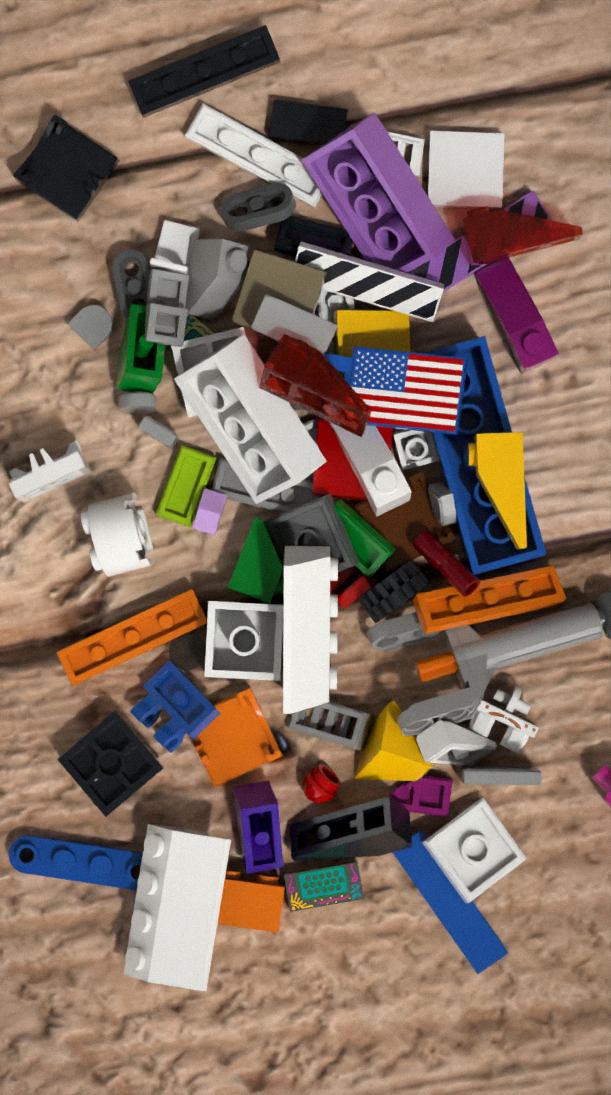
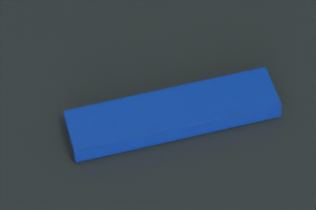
[392,828,508,974]

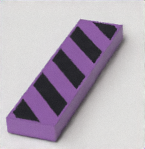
[408,190,553,293]

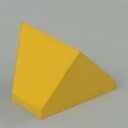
[353,701,435,781]

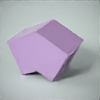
[193,489,227,535]

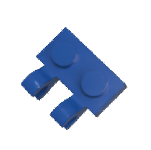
[130,660,220,753]

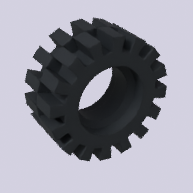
[358,559,430,623]

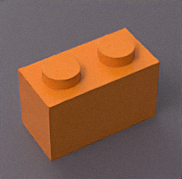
[217,869,285,933]

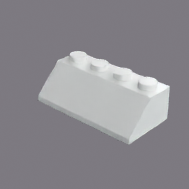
[174,334,327,504]
[283,546,338,714]
[123,824,231,991]

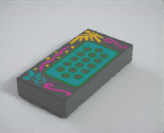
[284,861,364,912]

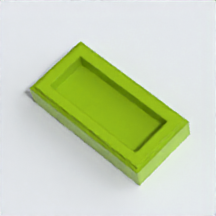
[156,445,217,528]

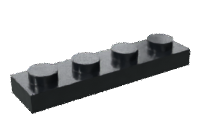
[128,25,280,118]

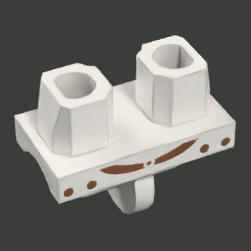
[468,686,539,753]

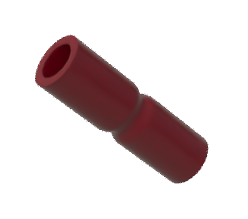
[413,530,480,597]

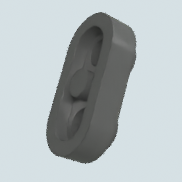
[220,183,296,232]
[112,249,151,320]

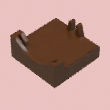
[354,471,456,572]

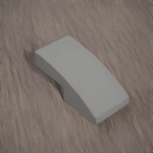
[145,269,189,347]

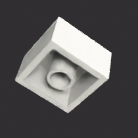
[204,601,284,681]

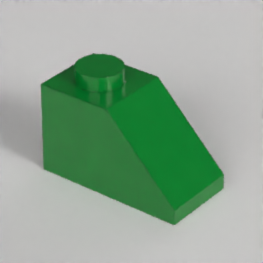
[116,304,165,393]
[228,517,284,604]

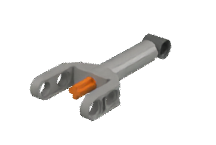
[367,591,611,736]

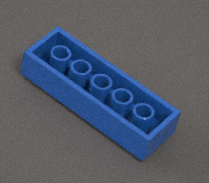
[423,336,547,575]

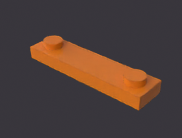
[412,565,566,634]
[56,589,207,686]

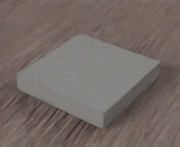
[460,765,541,785]

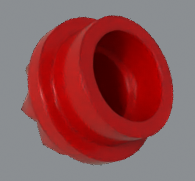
[302,764,341,803]

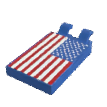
[318,346,468,435]

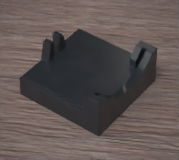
[13,114,119,222]
[57,710,165,817]

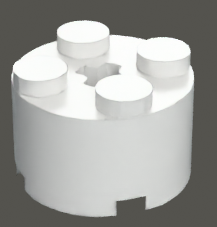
[81,493,154,577]

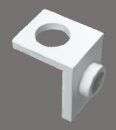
[150,220,200,275]

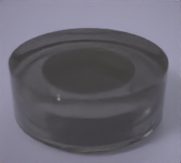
[169,633,206,670]

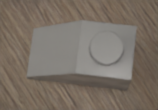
[185,239,250,320]

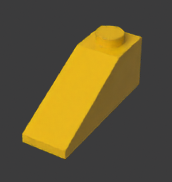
[468,432,527,549]

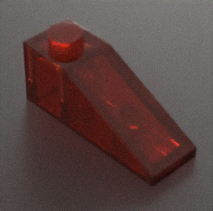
[460,206,583,268]
[259,334,372,437]

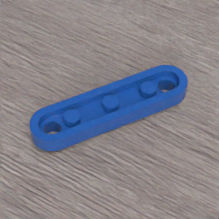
[9,835,143,890]

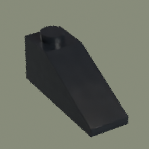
[290,796,412,861]

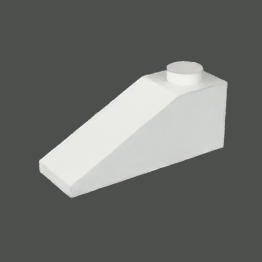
[326,411,412,517]

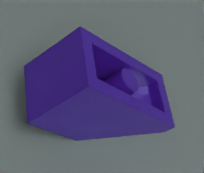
[232,780,284,874]

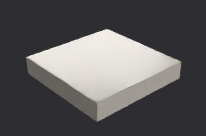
[428,131,505,209]
[422,798,527,903]

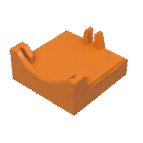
[191,687,283,787]

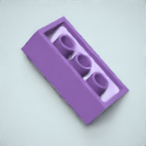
[301,112,455,273]

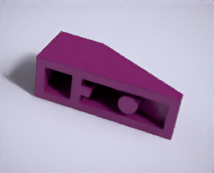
[475,257,559,374]

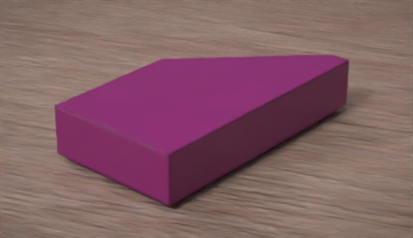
[386,775,453,817]

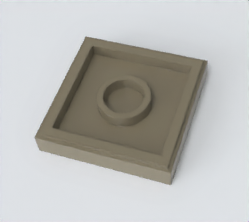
[231,250,327,328]

